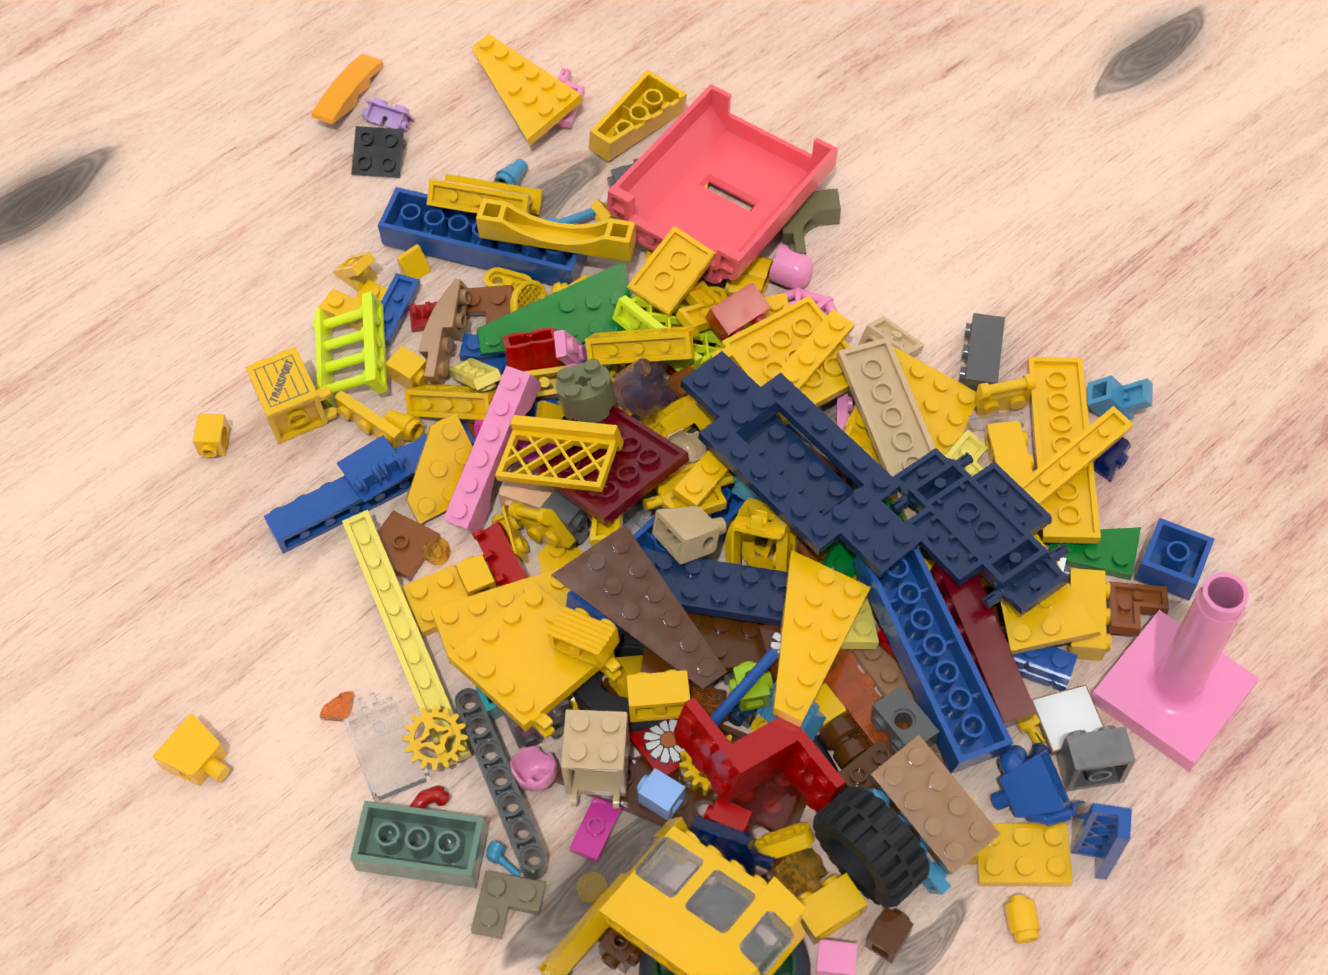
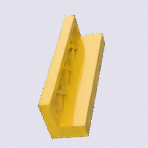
[585,326,698,365]
[405,384,497,420]

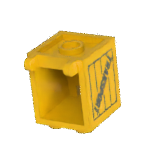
[245,347,338,444]

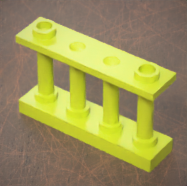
[313,291,387,407]

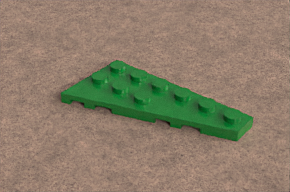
[476,261,631,356]

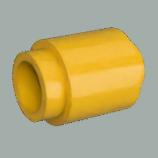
[1004,894,1041,944]

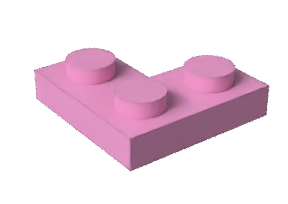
[554,330,587,367]

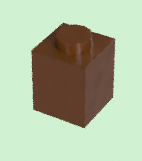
[865,908,914,964]

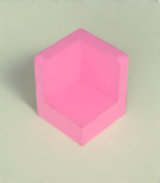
[815,939,857,975]

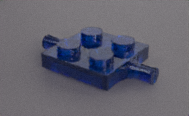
[688,816,775,877]

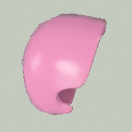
[509,746,559,792]

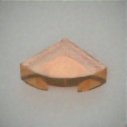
[319,691,355,722]

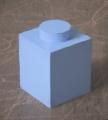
[637,768,686,821]

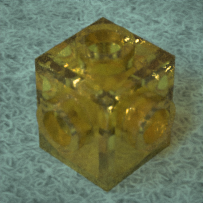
[772,847,828,895]

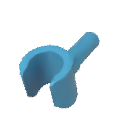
[486,840,522,877]

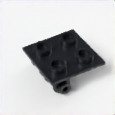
[351,126,407,178]

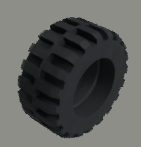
[813,786,930,908]

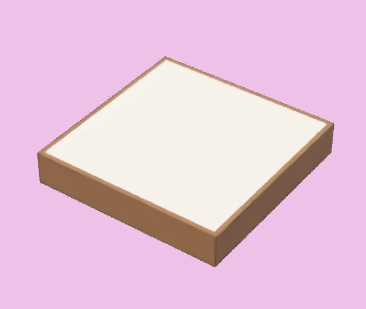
[1031,684,1104,756]

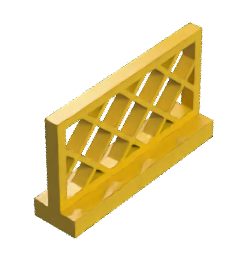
[495,415,624,492]

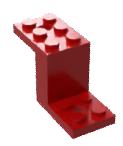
[672,697,846,813]

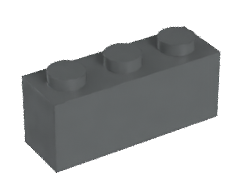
[959,313,1005,392]

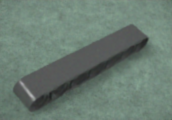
[454,688,548,880]

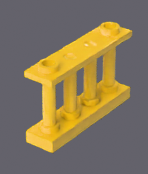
[427,174,543,215]

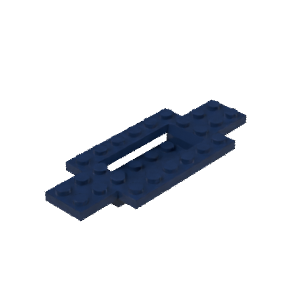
[680,351,923,578]

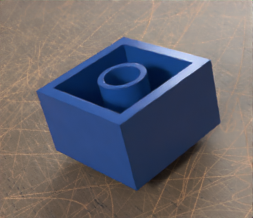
[1135,518,1215,601]

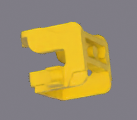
[724,498,797,572]

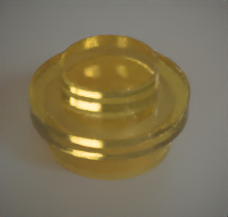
[423,537,450,565]
[577,872,608,904]

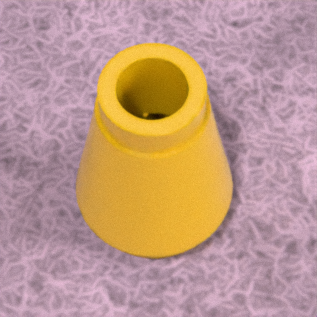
[384,410,424,441]

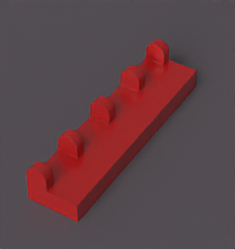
[472,521,529,586]

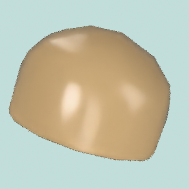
[666,429,707,466]

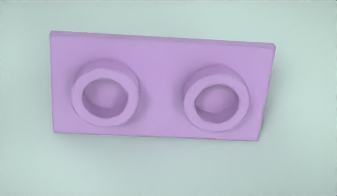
[362,97,415,131]

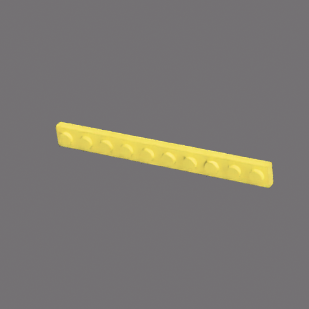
[342,510,472,766]

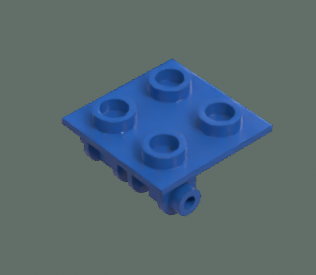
[336,435,412,503]

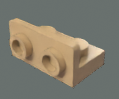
[858,316,925,357]

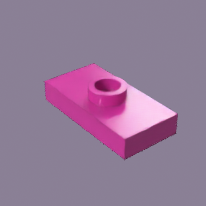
[569,796,622,863]

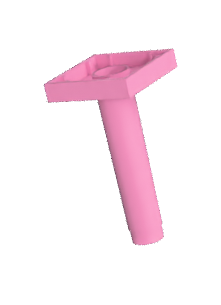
[1091,572,1259,772]

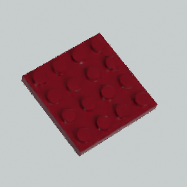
[532,405,690,526]

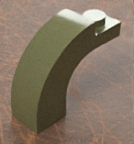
[782,189,841,255]

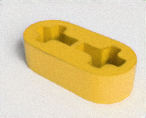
[755,822,815,861]

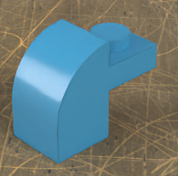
[1087,375,1153,420]

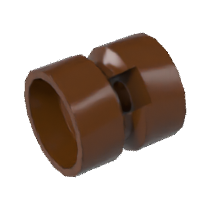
[819,715,872,770]

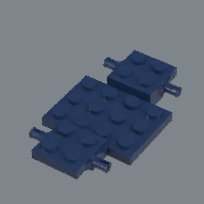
[890,448,1069,615]

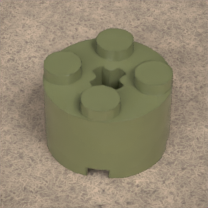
[556,359,617,423]

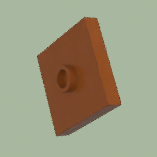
[378,510,441,581]

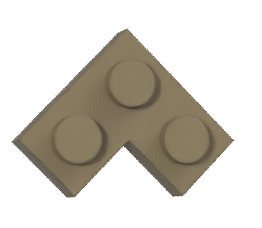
[471,871,546,939]

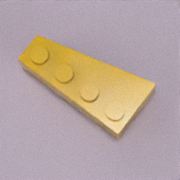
[588,69,687,161]

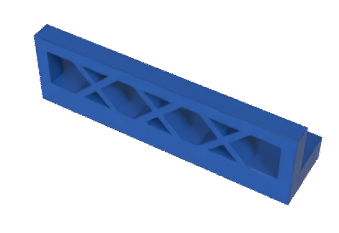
[1071,803,1132,880]

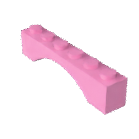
[443,366,541,533]

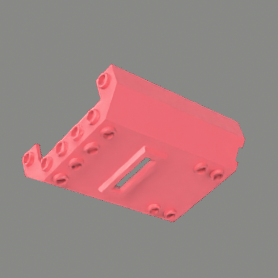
[607,84,838,284]

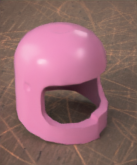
[769,243,813,289]

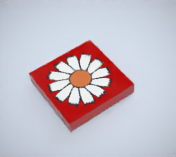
[630,718,685,777]

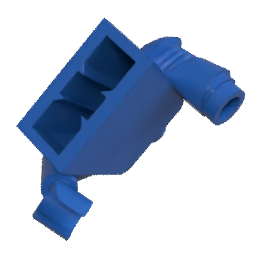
[991,745,1087,826]

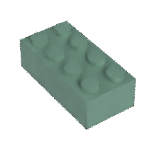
[350,801,488,888]

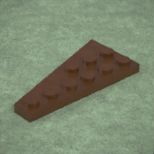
[551,525,727,689]
[640,612,767,673]

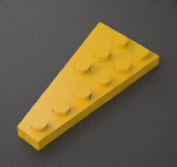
[1001,533,1101,654]
[772,550,871,727]

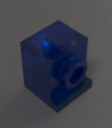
[1093,437,1131,482]

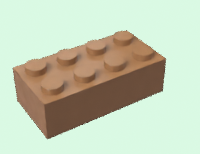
[867,735,1000,875]

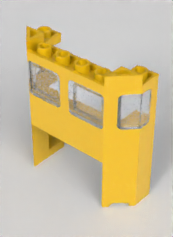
[537,817,806,975]

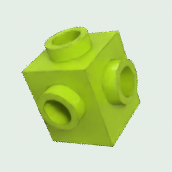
[728,661,773,712]

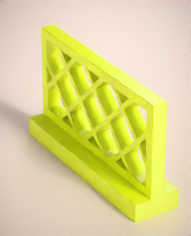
[612,295,722,372]

